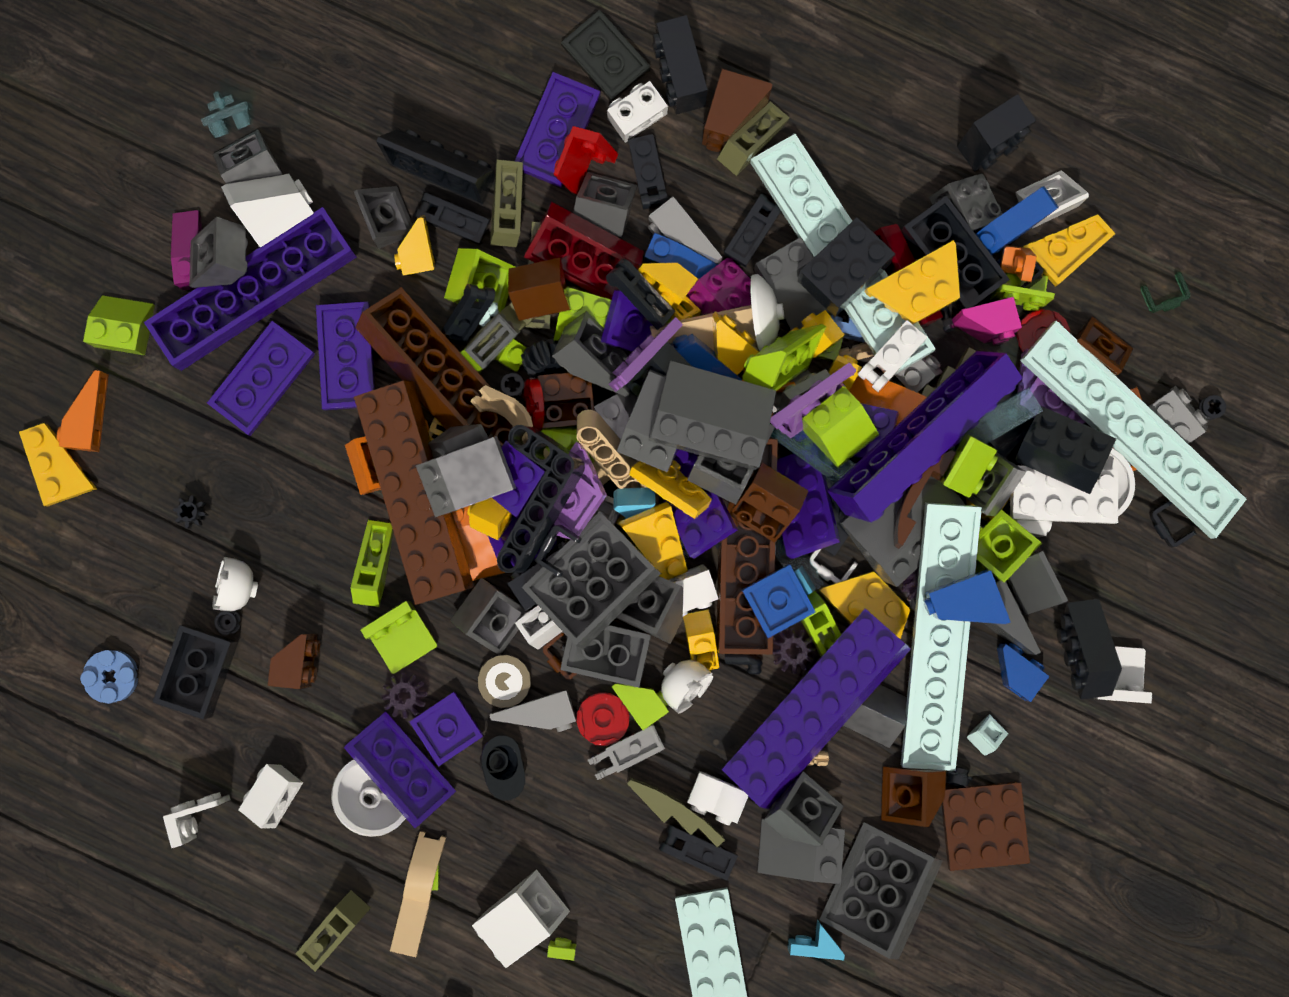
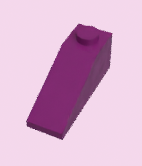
[171,210,202,290]

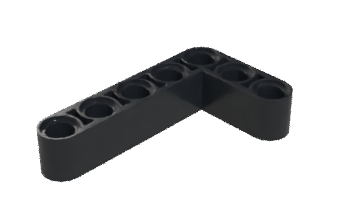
[497,425,585,573]

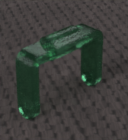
[1141,272,1191,313]

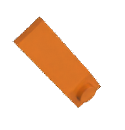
[57,370,109,452]

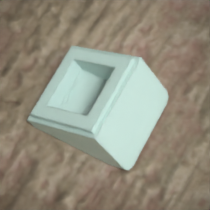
[967,714,1008,755]

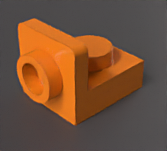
[1000,246,1037,282]

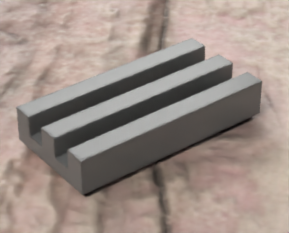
[465,313,520,369]

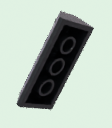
[901,196,1010,313]

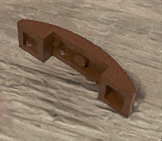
[894,450,956,549]

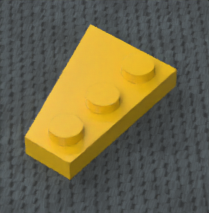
[1023,215,1116,287]
[19,423,97,507]
[629,460,712,519]
[618,502,688,580]

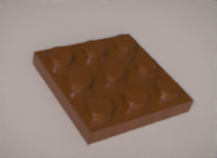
[941,782,1030,871]

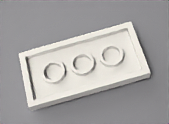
[1010,466,1119,524]

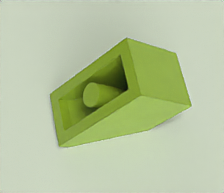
[612,683,669,730]

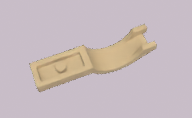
[471,385,549,459]
[390,831,446,957]

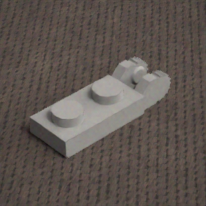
[587,724,665,780]

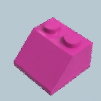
[952,297,1022,345]

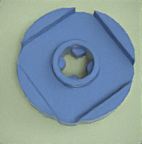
[80,650,138,704]

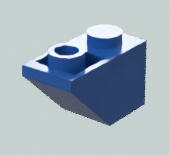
[997,643,1049,702]

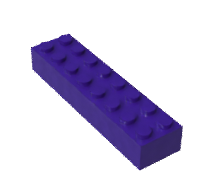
[144,207,357,371]
[828,351,1023,522]
[722,609,911,809]

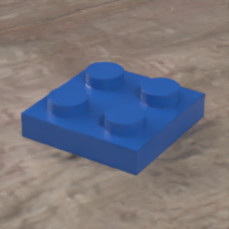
[742,564,815,638]

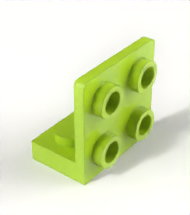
[990,273,1055,311]
[361,601,438,674]

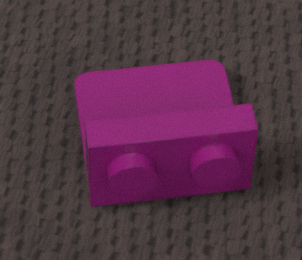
[686,258,751,315]

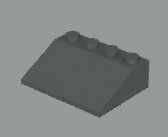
[648,361,776,470]
[839,476,965,587]
[522,511,661,649]
[819,822,943,959]

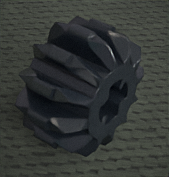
[521,339,564,378]

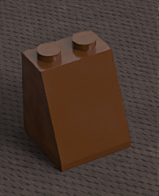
[702,69,773,152]

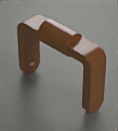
[543,631,576,679]

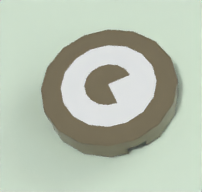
[478,655,531,708]

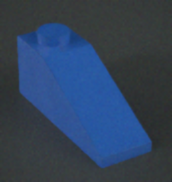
[976,186,1059,255]
[644,233,718,282]

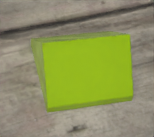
[976,509,1042,583]

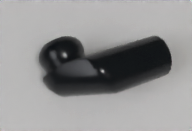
[725,654,763,674]

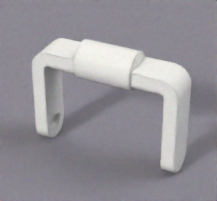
[808,549,858,584]

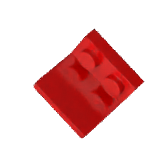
[554,126,618,194]

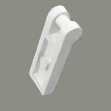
[858,320,927,392]

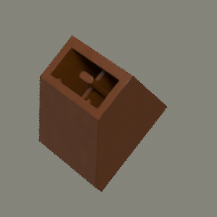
[538,373,594,429]
[730,463,808,543]
[267,634,320,689]

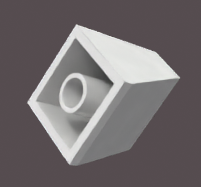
[221,174,314,247]
[472,869,570,968]

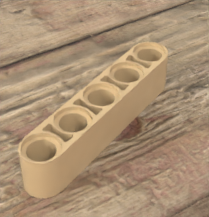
[577,410,660,507]

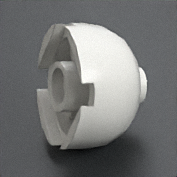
[212,557,258,611]
[661,660,713,714]

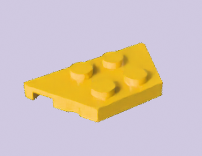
[865,240,960,325]
[818,571,910,639]

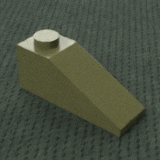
[717,101,789,176]
[490,160,523,247]
[296,890,371,972]

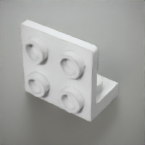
[1094,646,1152,703]
[163,792,231,848]

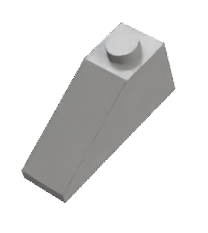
[648,197,722,264]
[489,689,577,732]

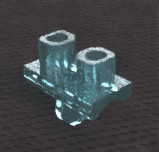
[201,91,251,138]

